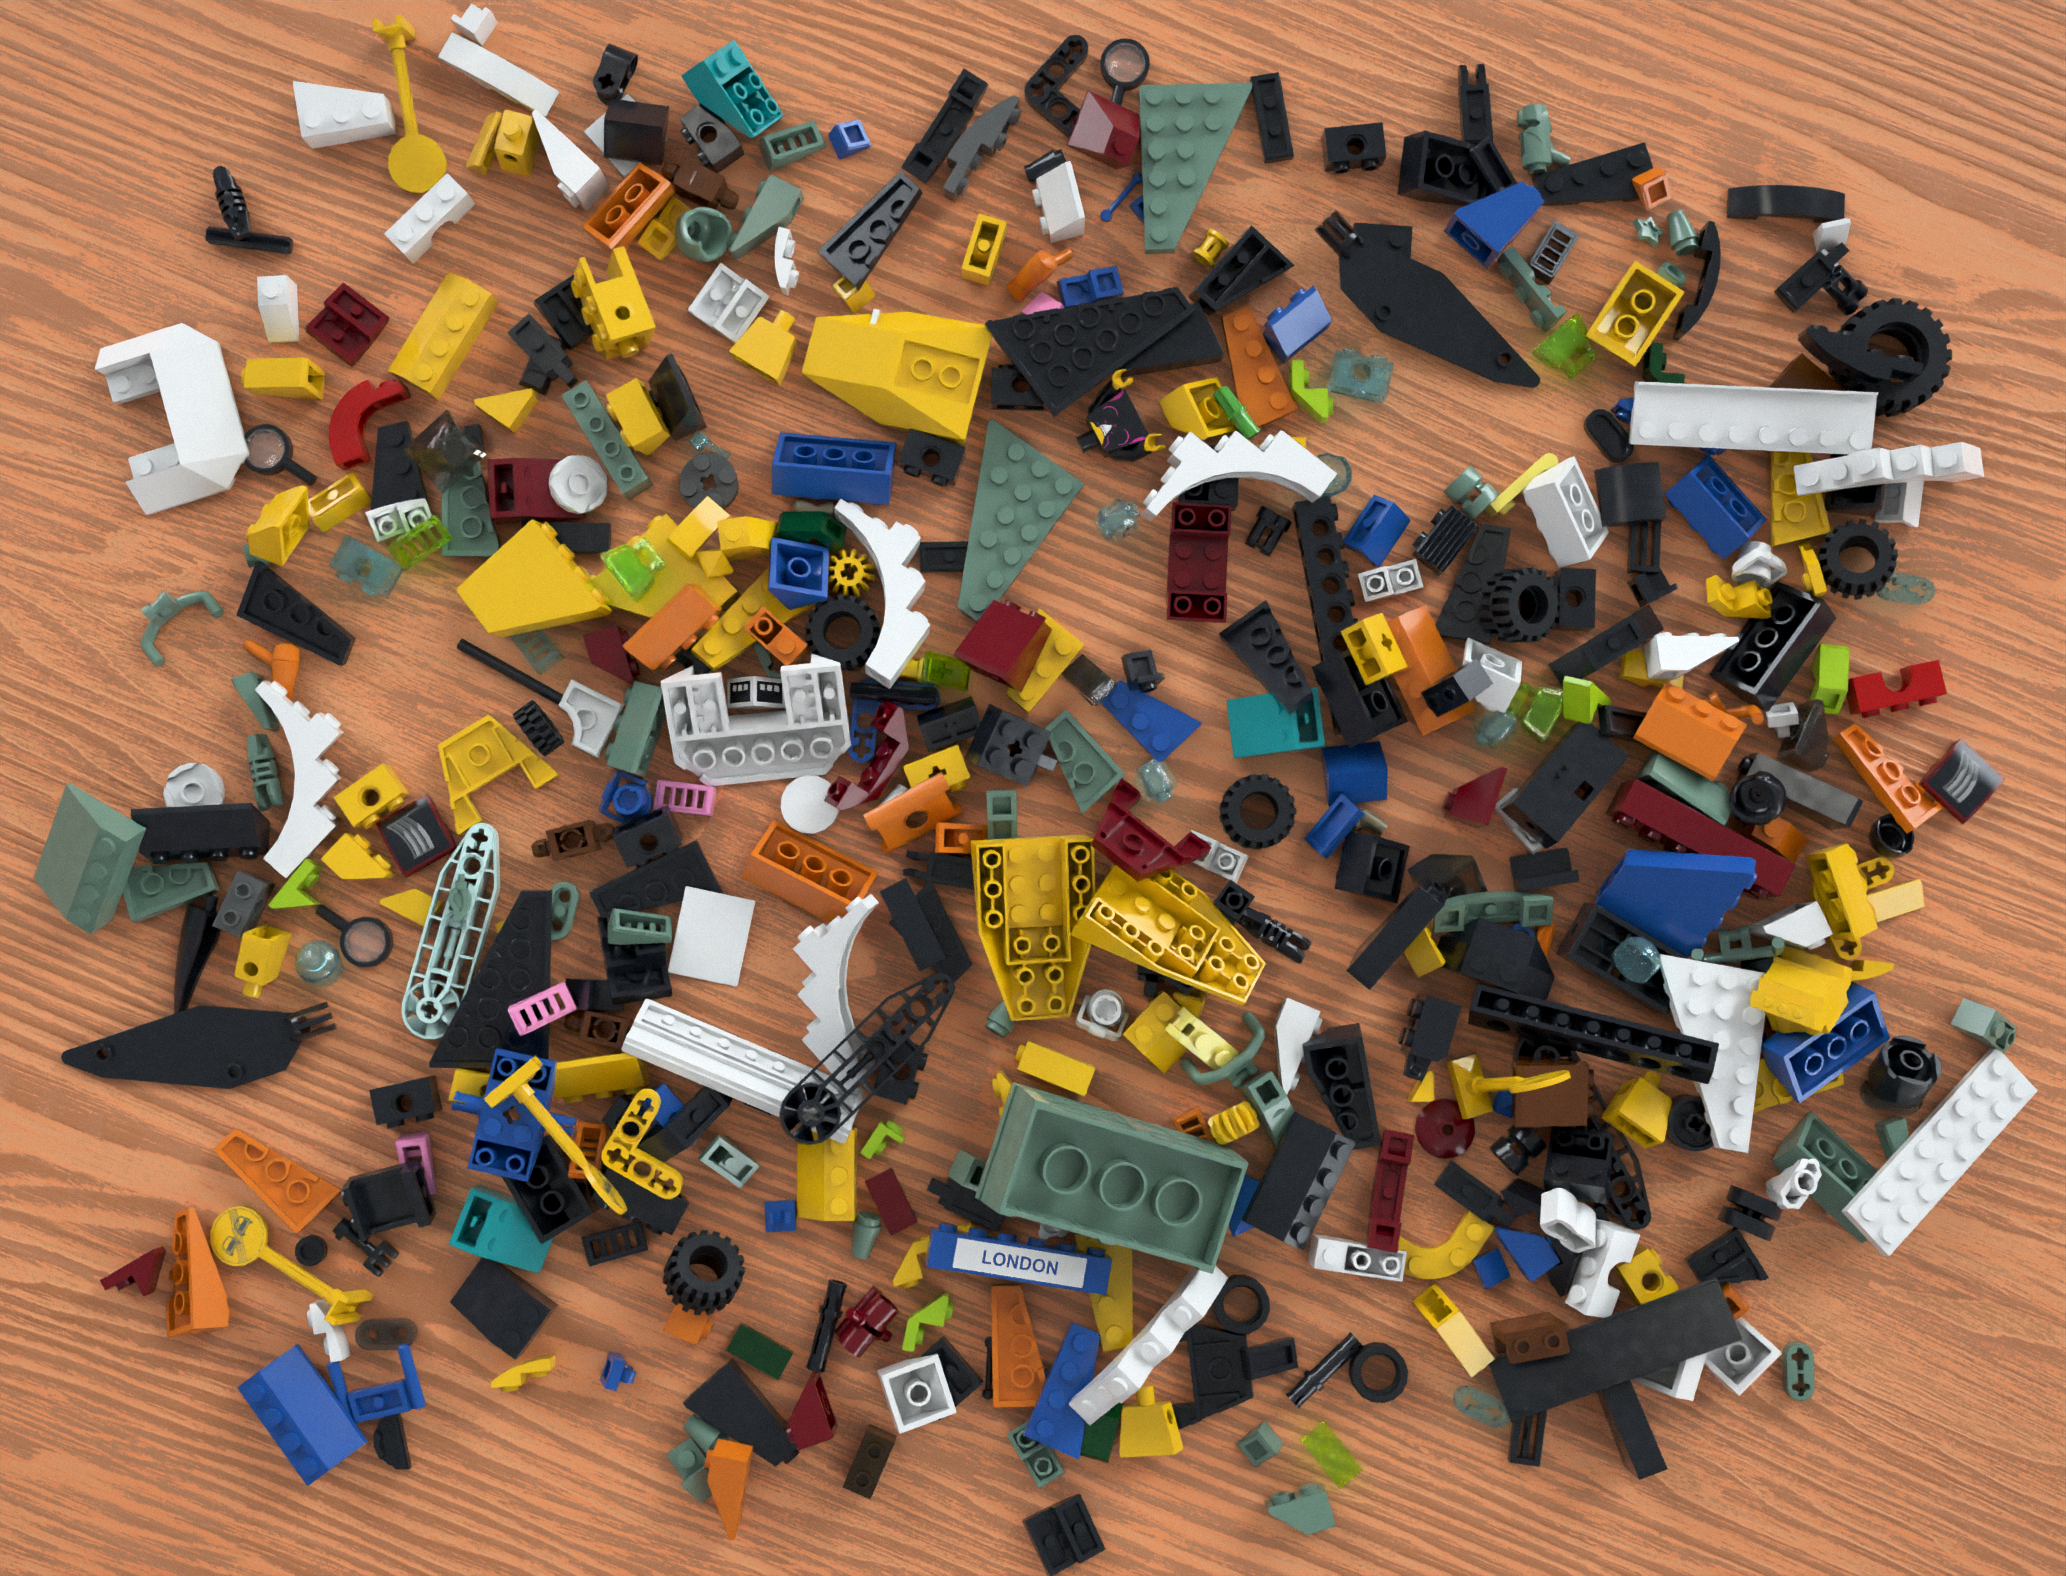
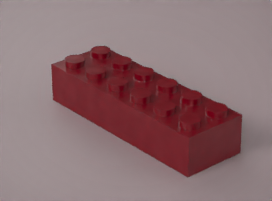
[1605,779,1796,900]

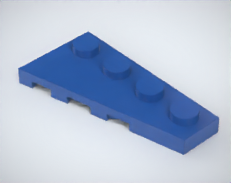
[1023,1321,1100,1460]

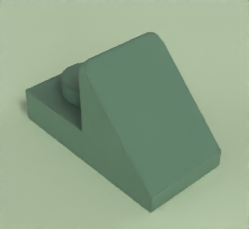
[698,1135,760,1189]
[667,1436,712,1503]

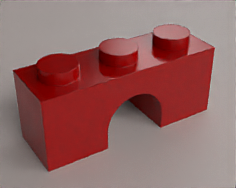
[1846,660,1947,719]

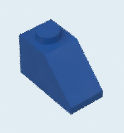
[1493,1225,1561,1282]

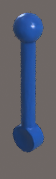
[1100,172,1142,222]

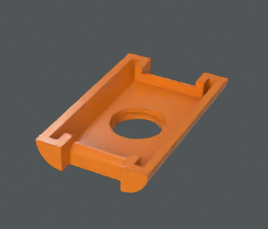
[863,772,963,855]

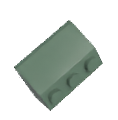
[605,681,666,778]
[1634,750,1731,826]

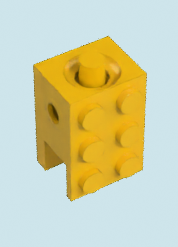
[571,246,656,360]

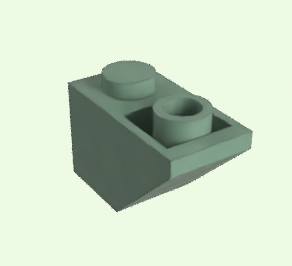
[1951,998,2017,1054]
[1265,1482,1336,1535]

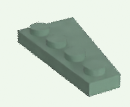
[442,438,501,557]

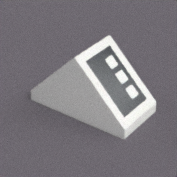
[727,676,786,709]

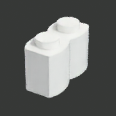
[1540,1188,1596,1253]

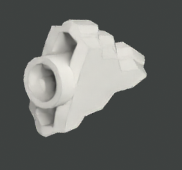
[1765,1158,1822,1210]

